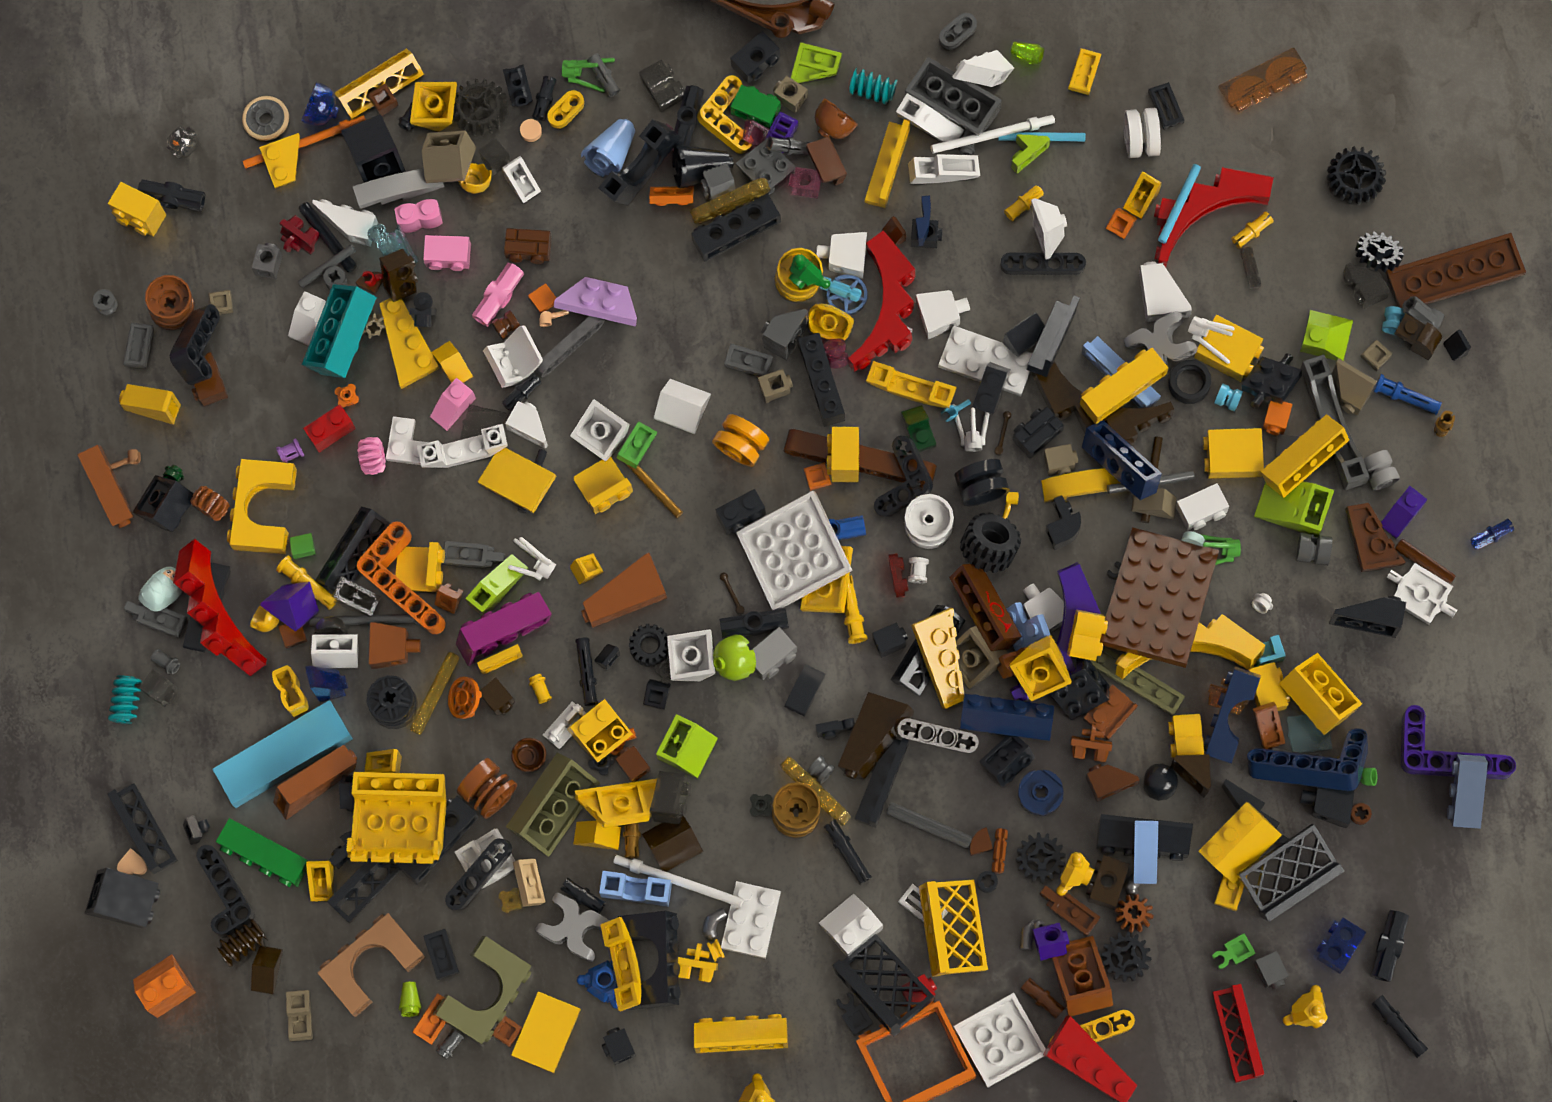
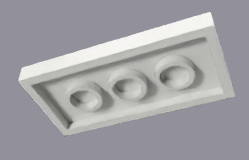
[938,325,1033,397]

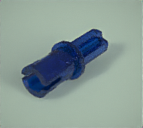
[1470,518,1514,550]

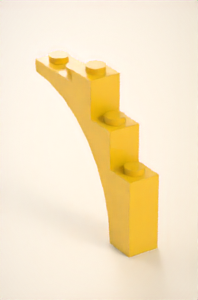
[1115,614,1265,680]

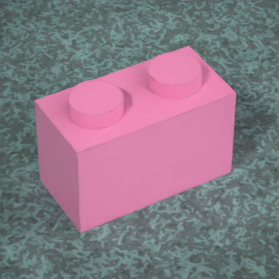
[423,235,471,271]

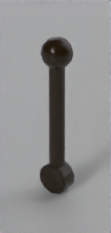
[995,411,1012,456]
[719,572,745,615]

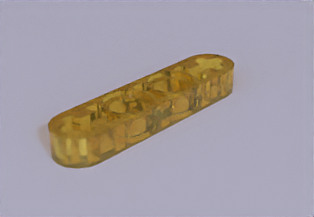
[690,178,770,224]
[780,756,851,826]

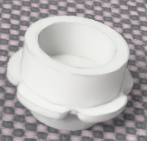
[1251,593,1273,614]

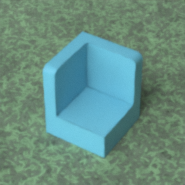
[1256,635,1286,667]

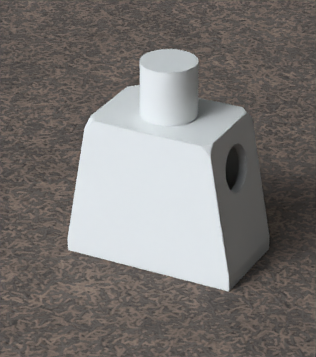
[817,232,867,279]
[916,290,970,339]
[1023,583,1064,633]

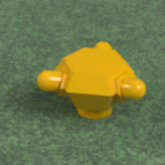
[1056,852,1095,896]
[1283,985,1328,1028]
[738,1073,775,1102]

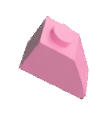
[430,378,476,431]

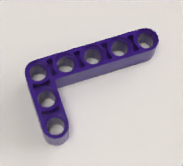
[1401,705,1516,780]

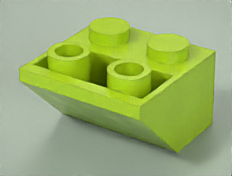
[656,714,718,779]

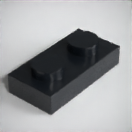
[423,929,460,980]

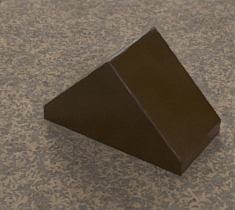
[251,946,283,995]

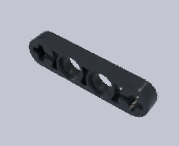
[1000,252,1086,275]
[445,838,512,910]

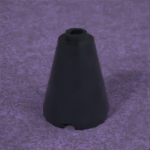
[672,145,734,188]

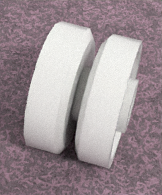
[1124,108,1161,158]
[904,494,954,549]

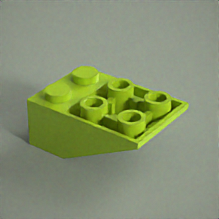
[1254,482,1334,538]

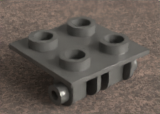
[736,138,797,195]

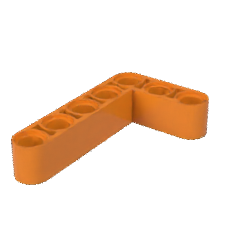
[357,521,446,634]

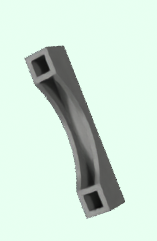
[1300,355,1369,490]

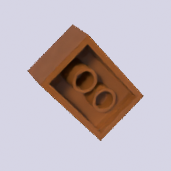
[1052,936,1113,1016]

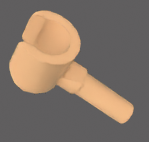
[539,310,569,327]

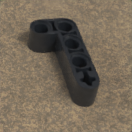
[169,304,220,385]
[196,845,255,938]

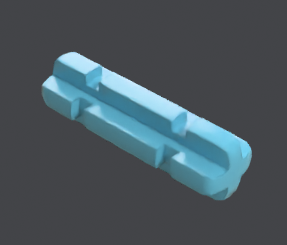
[819,276,862,302]

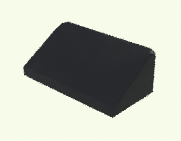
[1003,313,1045,357]

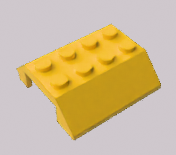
[346,772,446,864]

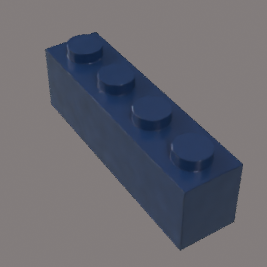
[960,694,1055,741]

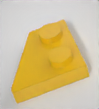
[259,133,300,189]

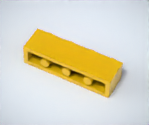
[1080,348,1168,424]
[1261,414,1349,498]

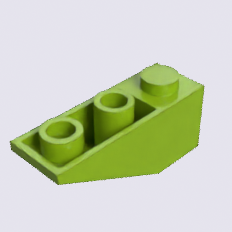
[465,554,529,616]

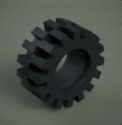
[629,624,669,667]

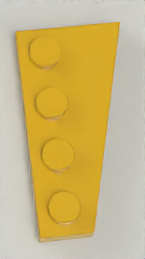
[379,298,440,389]

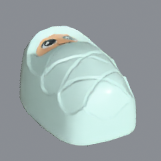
[138,567,182,611]

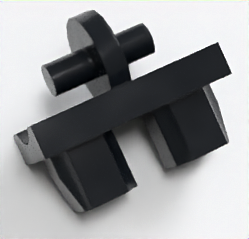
[503,64,533,107]
[409,292,437,327]

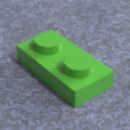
[617,421,657,469]

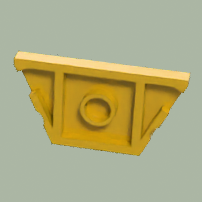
[575,778,661,828]

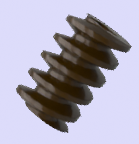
[217,919,268,967]

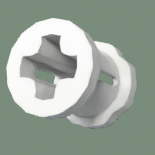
[908,557,929,584]

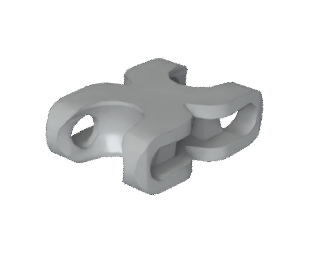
[1124,312,1198,365]
[535,893,610,962]

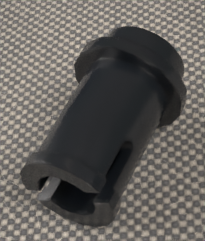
[398,102,414,131]

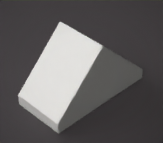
[502,156,541,203]

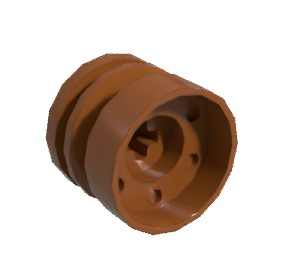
[145,275,195,330]
[457,758,518,819]

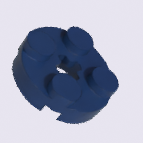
[1018,770,1064,816]

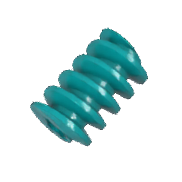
[849,67,898,105]
[108,675,142,724]

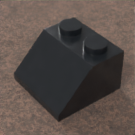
[133,475,194,532]

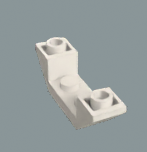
[417,424,508,468]

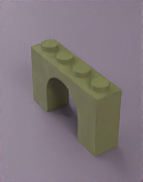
[433,936,531,1044]

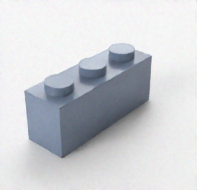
[1447,754,1488,829]

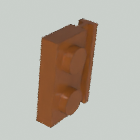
[1083,685,1138,740]

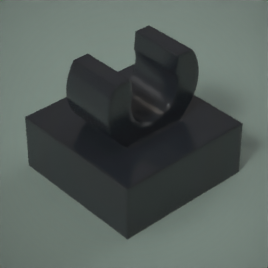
[183,815,210,845]

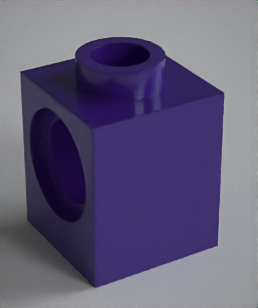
[1033,923,1070,961]

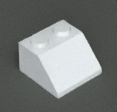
[819,894,883,957]

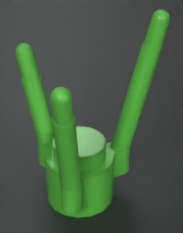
[562,58,615,92]
[1202,535,1241,565]

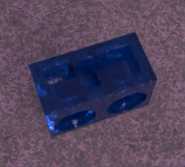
[1316,917,1366,974]

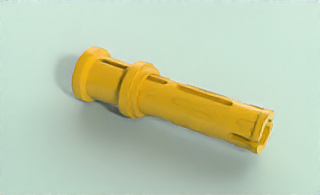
[276,555,338,610]
[844,575,868,644]

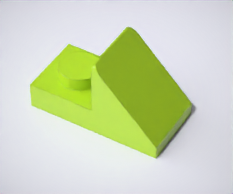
[1011,134,1050,174]

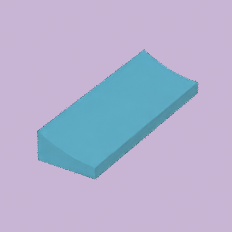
[213,700,353,808]

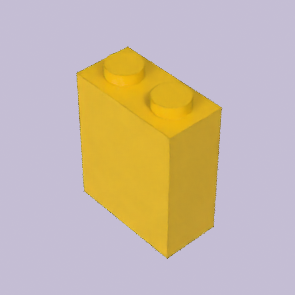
[1194,314,1264,382]
[1203,428,1264,479]

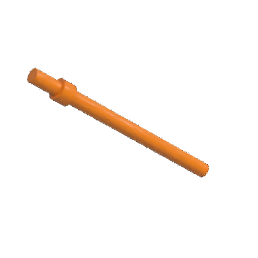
[243,115,366,169]

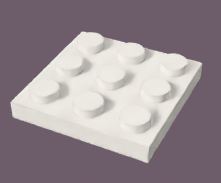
[953,993,1046,1088]

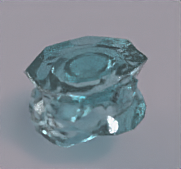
[367,224,418,264]

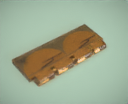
[1218,47,1307,112]

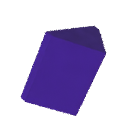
[260,582,319,632]

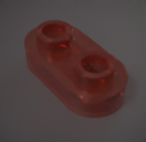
[888,553,909,598]

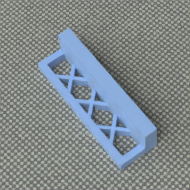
[1082,336,1161,408]

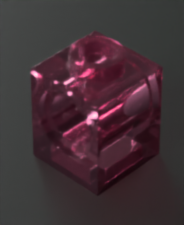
[789,167,821,199]

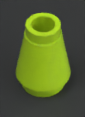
[399,981,422,1017]

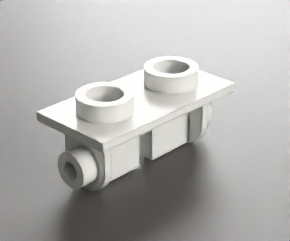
[543,701,586,749]

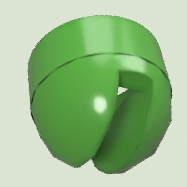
[1360,768,1377,786]

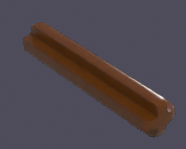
[1395,539,1456,584]

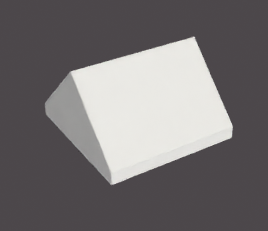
[654,379,711,434]
[570,399,630,461]
[667,629,715,681]

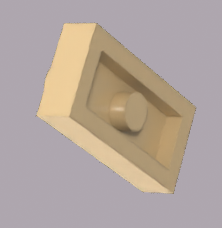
[513,859,546,906]

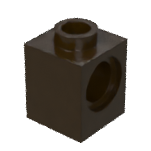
[480,678,515,716]

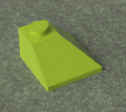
[1300,310,1353,361]

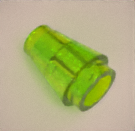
[1011,41,1044,65]

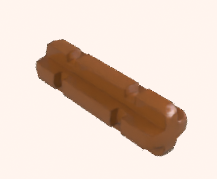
[992,828,1008,873]

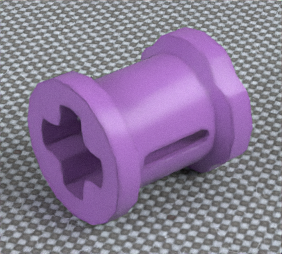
[276,438,305,463]

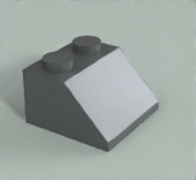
[761,309,809,361]

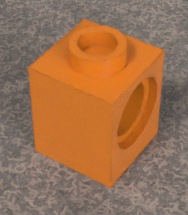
[1262,401,1293,435]

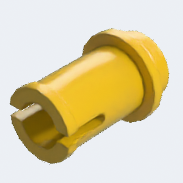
[529,674,552,704]

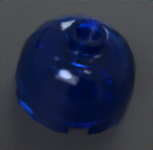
[301,82,339,126]

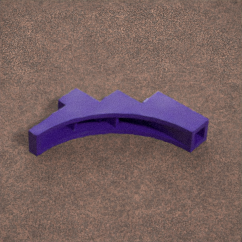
[1009,562,1101,701]

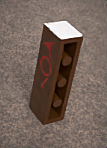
[949,564,1022,651]

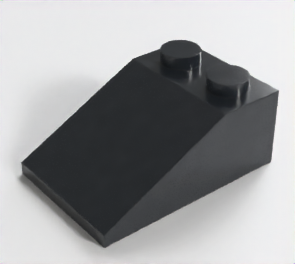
[1329,596,1406,638]

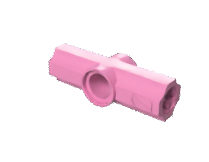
[472,263,524,327]

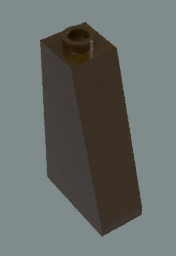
[838,692,915,780]

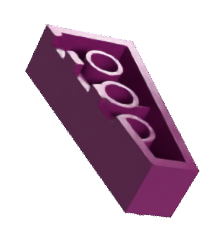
[456,592,552,666]

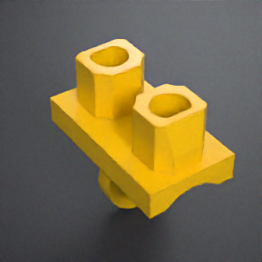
[678,943,718,982]

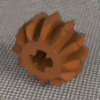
[190,486,230,521]
[1114,894,1154,933]

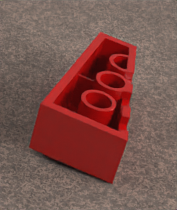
[1043,1015,1137,1102]

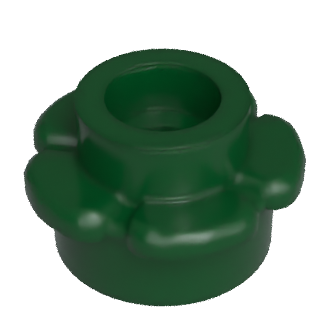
[163,465,184,483]

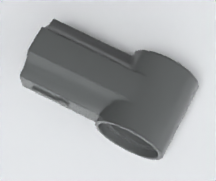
[1402,296,1445,329]

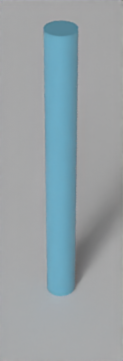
[998,132,1086,142]
[1158,164,1201,244]

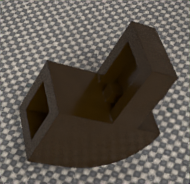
[1394,314,1442,361]

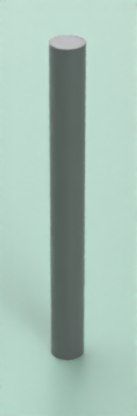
[1107,470,1195,494]

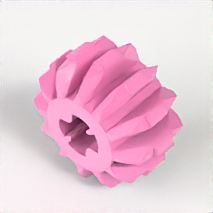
[357,437,386,475]

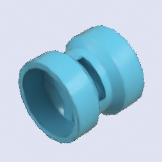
[1381,306,1405,335]
[1214,383,1243,412]

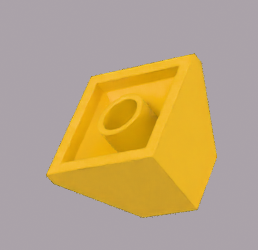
[1010,635,1072,701]

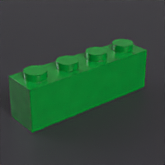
[216,818,308,888]

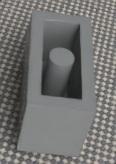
[752,627,797,680]

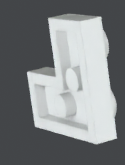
[386,417,429,465]

